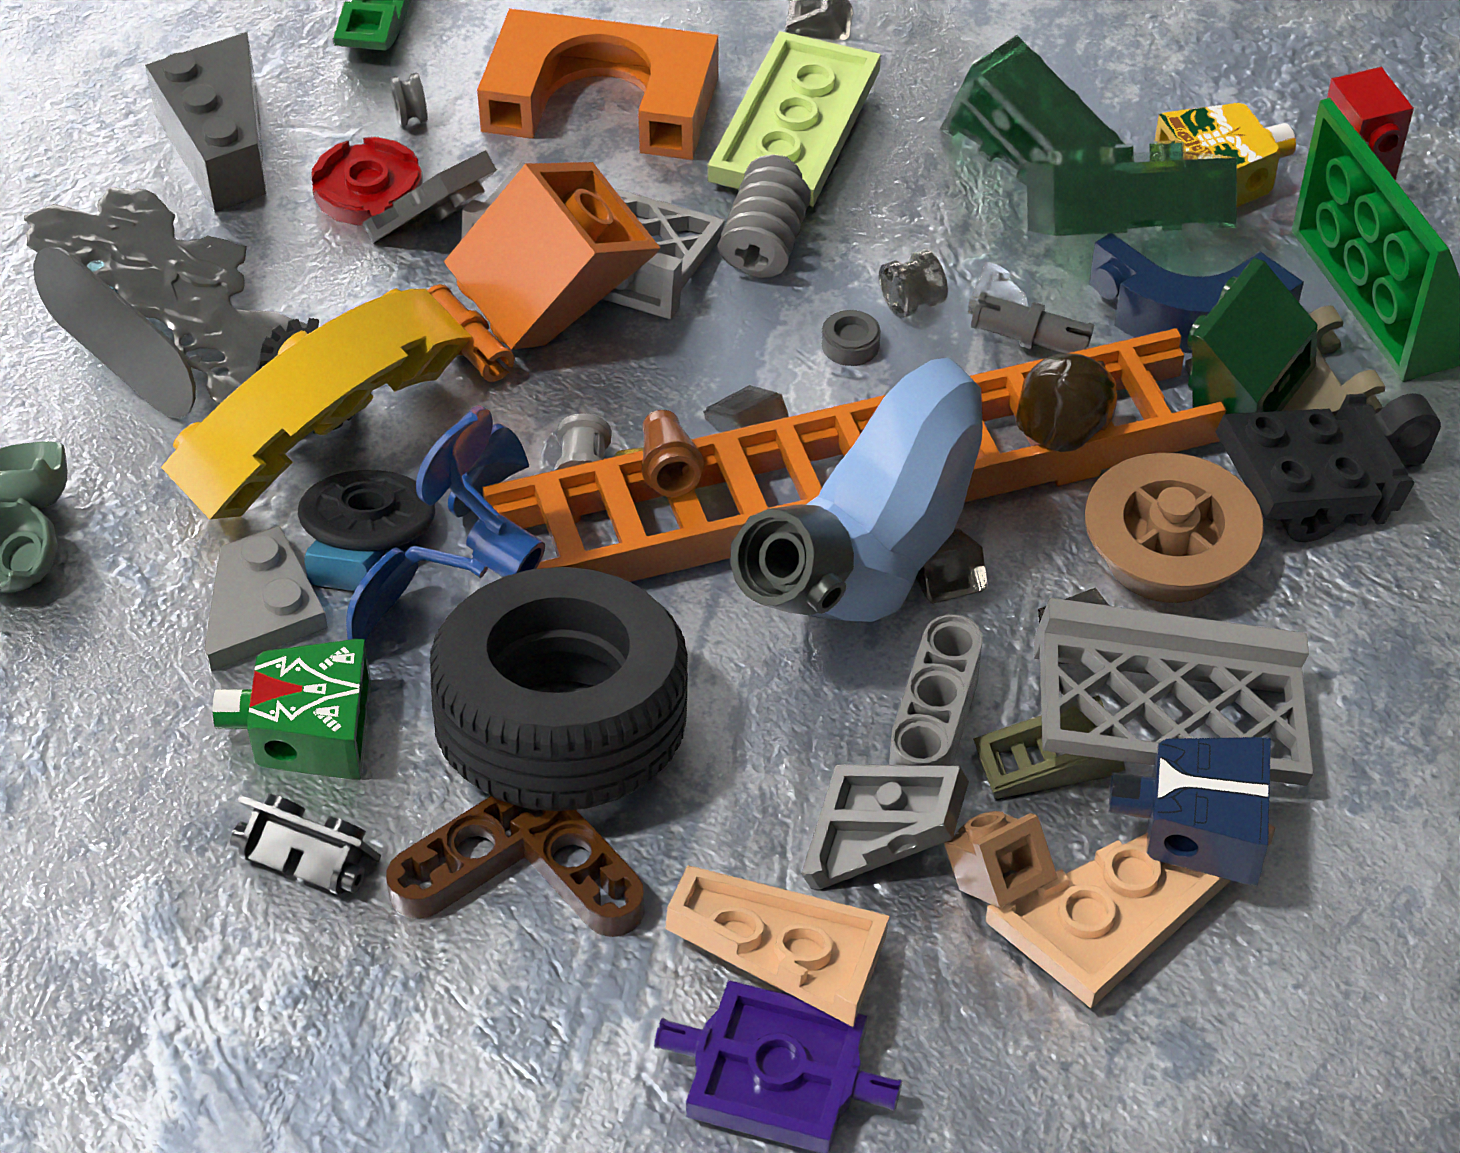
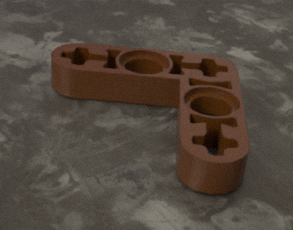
[386,796,644,937]

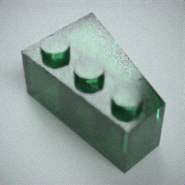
[940,35,1131,213]
[1027,141,1237,236]

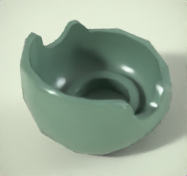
[0,441,67,510]
[0,498,58,593]

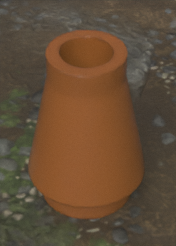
[642,410,704,497]

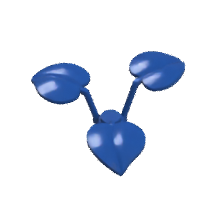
[346,405,545,642]

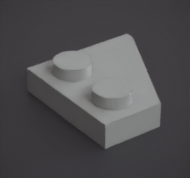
[204,525,328,671]

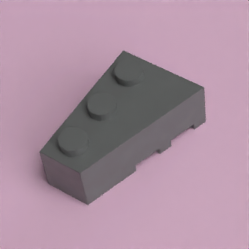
[145,32,266,212]

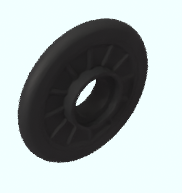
[298,470,436,551]

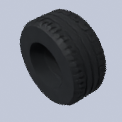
[430,567,688,811]

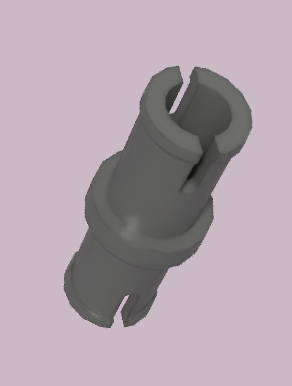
[971,291,1095,353]

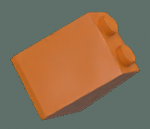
[443,162,661,350]

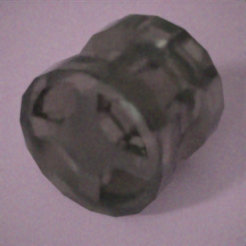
[879,248,948,318]

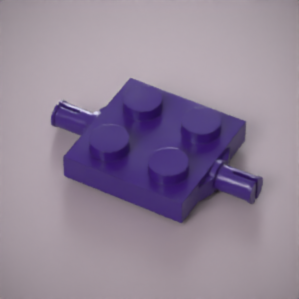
[654,980,902,1153]

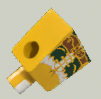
[1152,103,1296,222]

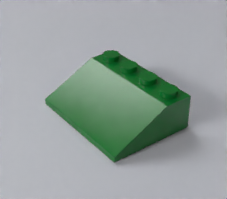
[1292,98,1460,382]

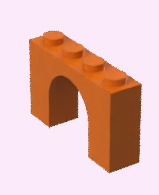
[477,8,719,160]

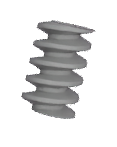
[717,154,811,278]

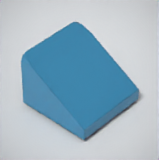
[304,540,384,591]

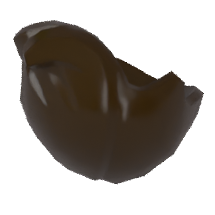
[1016,353,1117,452]

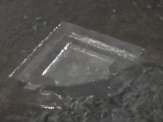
[968,261,1027,315]

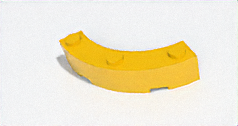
[161,288,472,520]

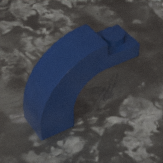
[1089,232,1304,353]

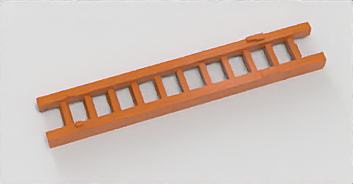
[483,328,1226,582]

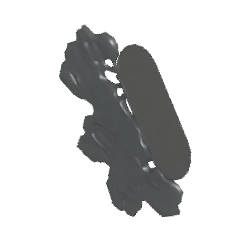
[24,187,307,419]

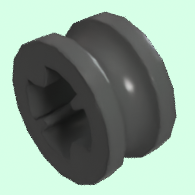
[390,73,428,126]

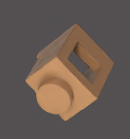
[944,811,1058,908]

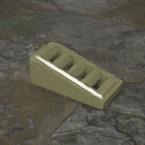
[973,695,1126,799]

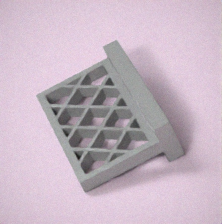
[462,162,725,319]
[1034,598,1313,786]

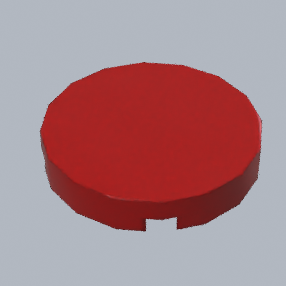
[312,137,423,225]

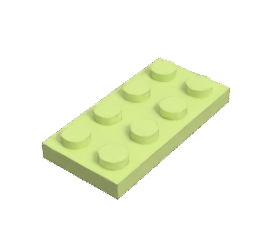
[708,31,881,207]

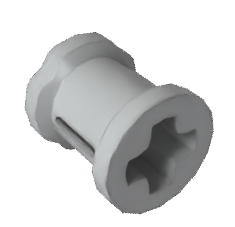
[555,413,612,470]

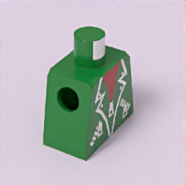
[213,639,371,780]

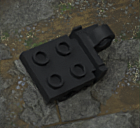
[1216,393,1441,542]

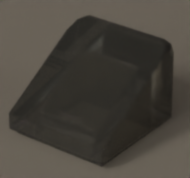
[785,0,853,40]
[703,385,789,433]
[916,528,987,603]

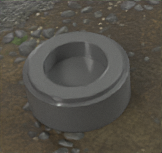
[821,310,881,366]

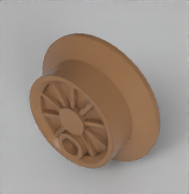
[1085,453,1263,603]

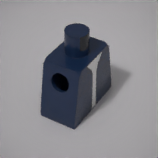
[1108,737,1271,886]

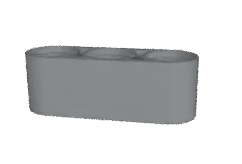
[889,614,983,766]

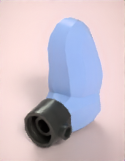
[730,358,983,622]

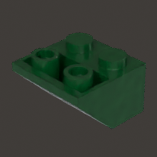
[1188,257,1318,414]

